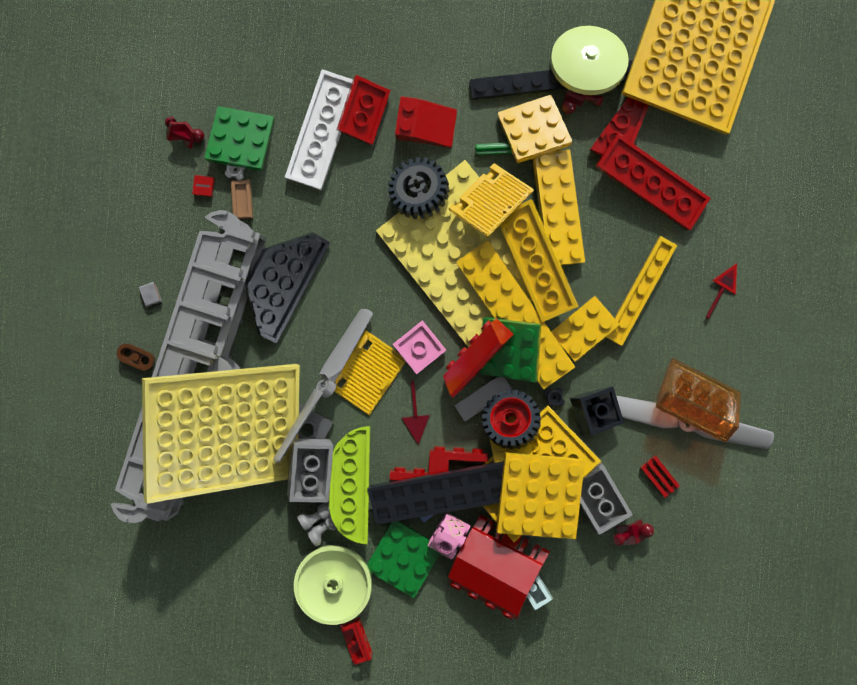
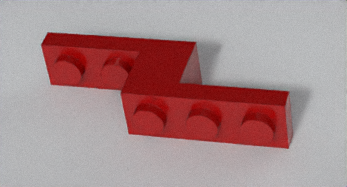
[389,446,488,480]

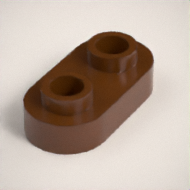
[117,344,155,370]

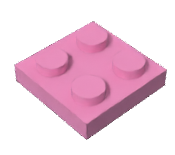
[392,320,446,374]

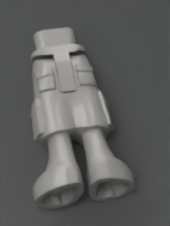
[297,502,336,547]

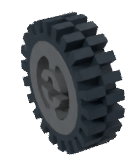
[388,157,450,219]

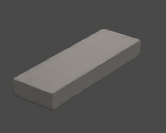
[454,377,512,421]

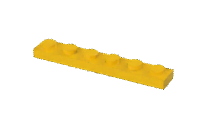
[606,236,677,346]

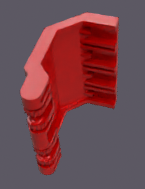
[448,515,550,620]

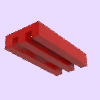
[640,455,680,498]

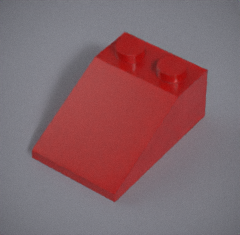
[395,96,457,148]

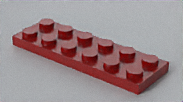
[595,133,711,231]

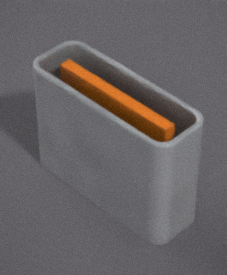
[139,282,162,307]

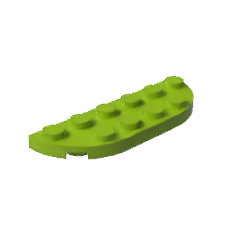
[329,426,370,544]

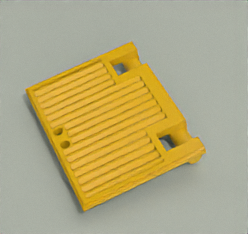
[448,164,534,237]
[334,330,406,415]

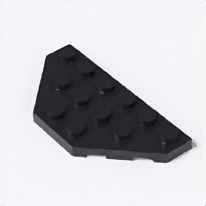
[245,232,330,343]

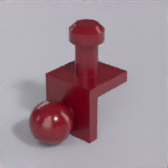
[562,91,604,114]
[165,117,205,149]
[613,519,654,546]

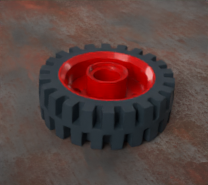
[482,390,541,449]

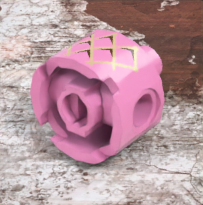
[428,512,470,560]

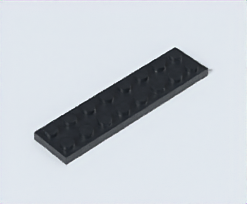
[367,461,504,525]

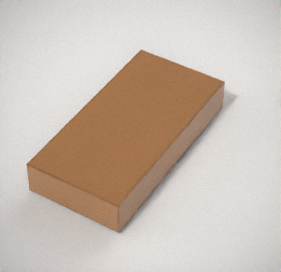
[231,180,253,220]

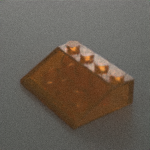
[656,358,741,443]

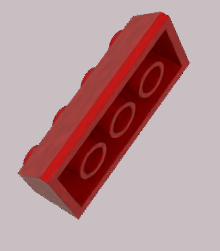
[443,318,514,398]

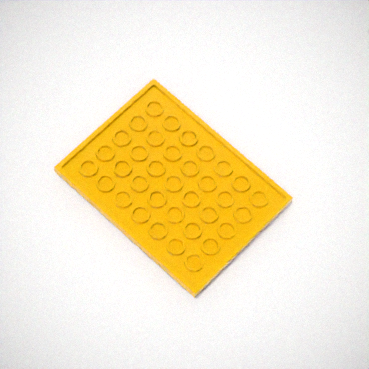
[622,0,775,135]

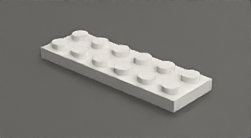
[285,69,353,191]

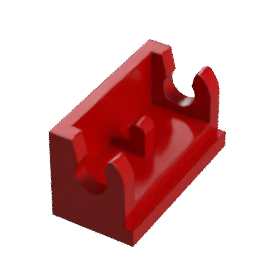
[340,617,373,665]

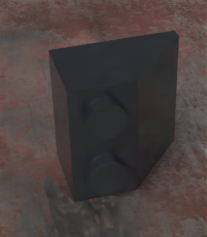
[570,386,624,436]

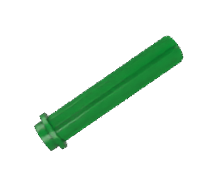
[475,143,513,155]

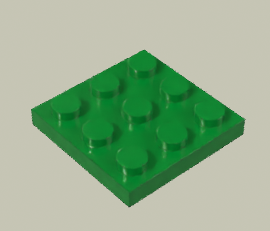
[204,106,275,171]
[480,317,541,382]
[367,521,440,598]

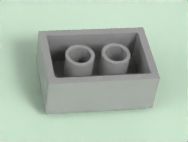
[287,438,333,502]
[580,463,633,535]

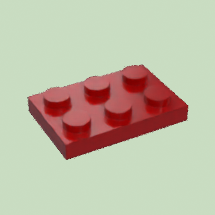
[336,75,391,145]

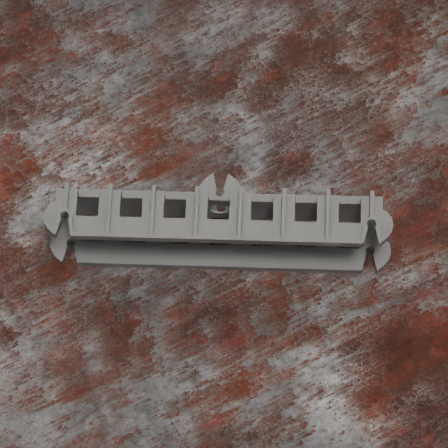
[111,210,267,523]

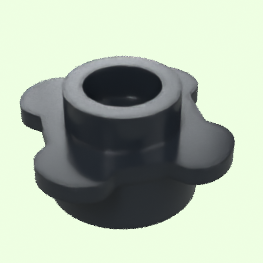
[544,387,565,408]

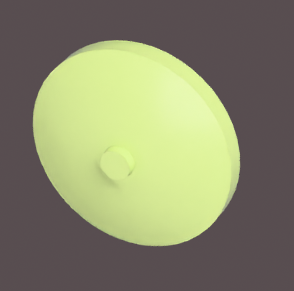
[551,26,629,95]
[294,545,372,625]

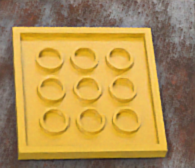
[496,452,585,539]

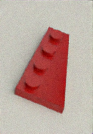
[589,97,649,156]

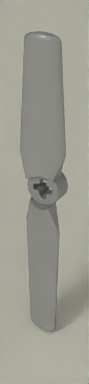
[273,309,373,463]
[616,395,774,449]

